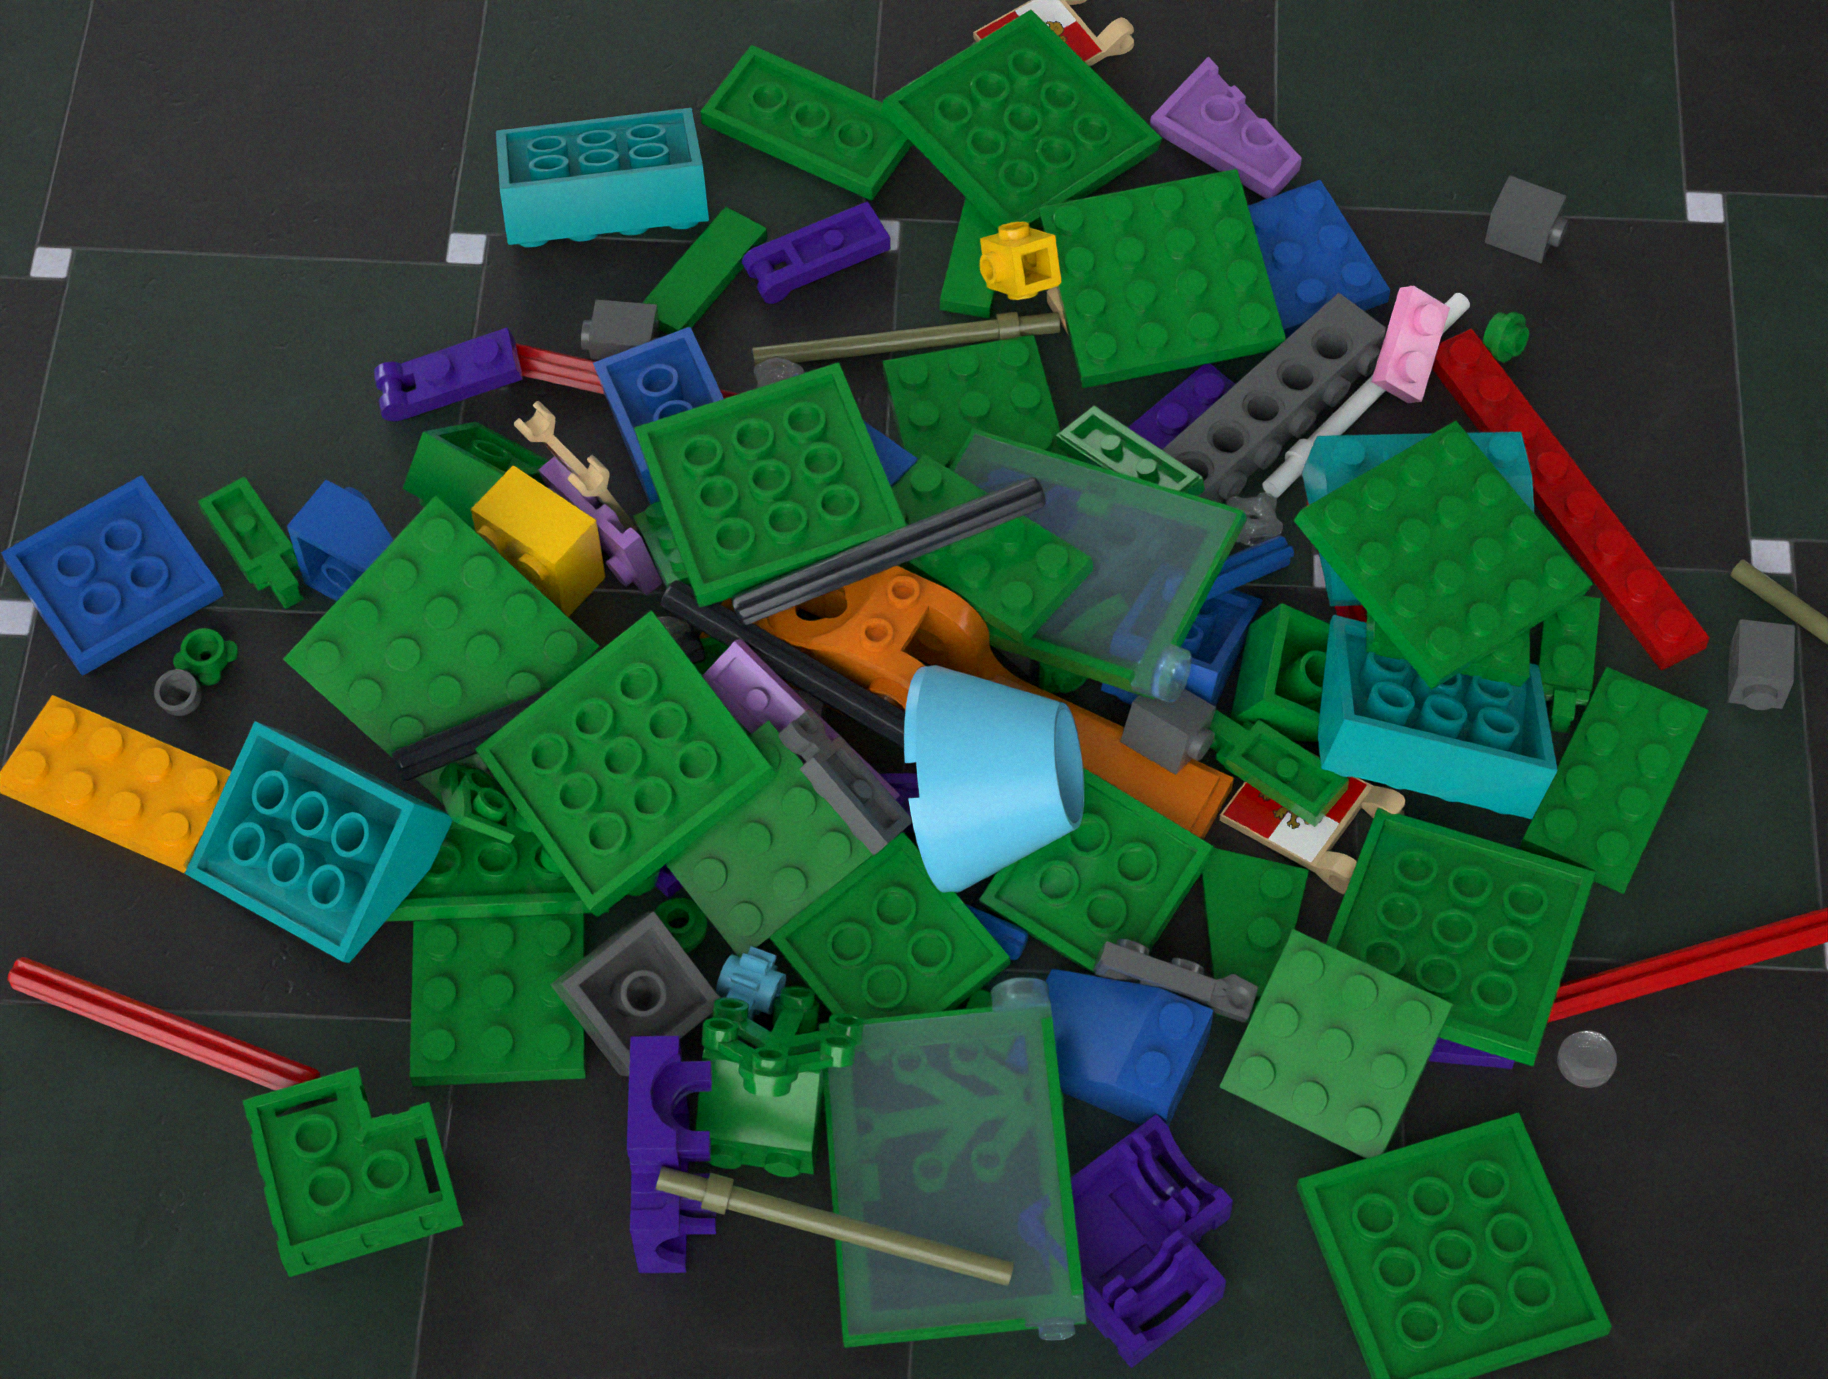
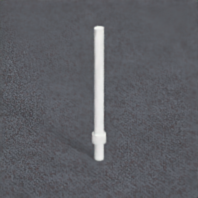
[1263,293,1470,498]

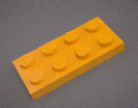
[0,695,231,873]

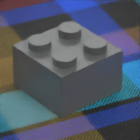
[550,911,720,1076]

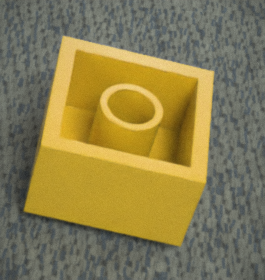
[471,466,605,617]

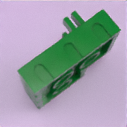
[242,1067,463,1277]

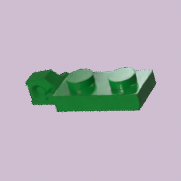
[198,477,304,610]
[1537,596,1601,734]
[1209,710,1349,827]

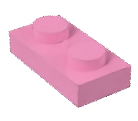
[1371,286,1450,403]

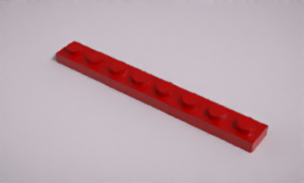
[1432,328,1710,671]

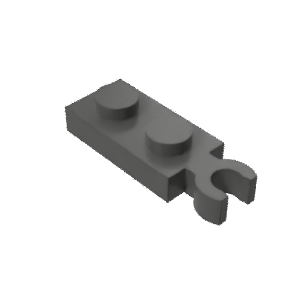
[778,709,912,855]

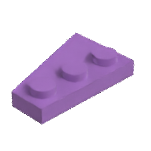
[1150,56,1302,199]
[538,457,662,596]

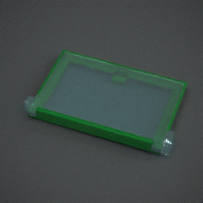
[897,429,1247,703]
[819,978,1086,1348]

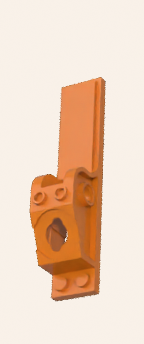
[699,566,1234,840]

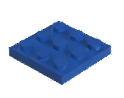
[1248,180,1390,339]
[1,475,224,676]

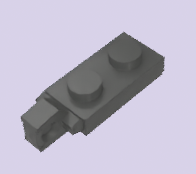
[1093,939,1258,1023]

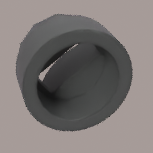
[154,669,202,716]

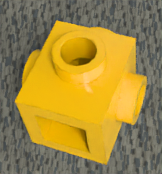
[980,222,1061,300]

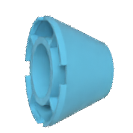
[904,665,1084,893]

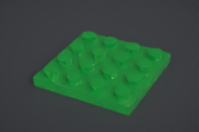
[881,9,1162,230]
[1039,169,1286,388]
[634,362,907,607]
[1294,421,1593,690]
[283,496,599,805]
[475,610,778,918]
[1326,808,1596,1067]
[1297,1112,1612,1379]

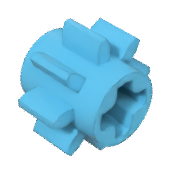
[716,946,786,1020]

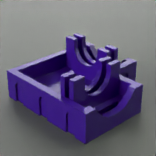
[627,1036,716,1273]
[1018,1114,1233,1368]

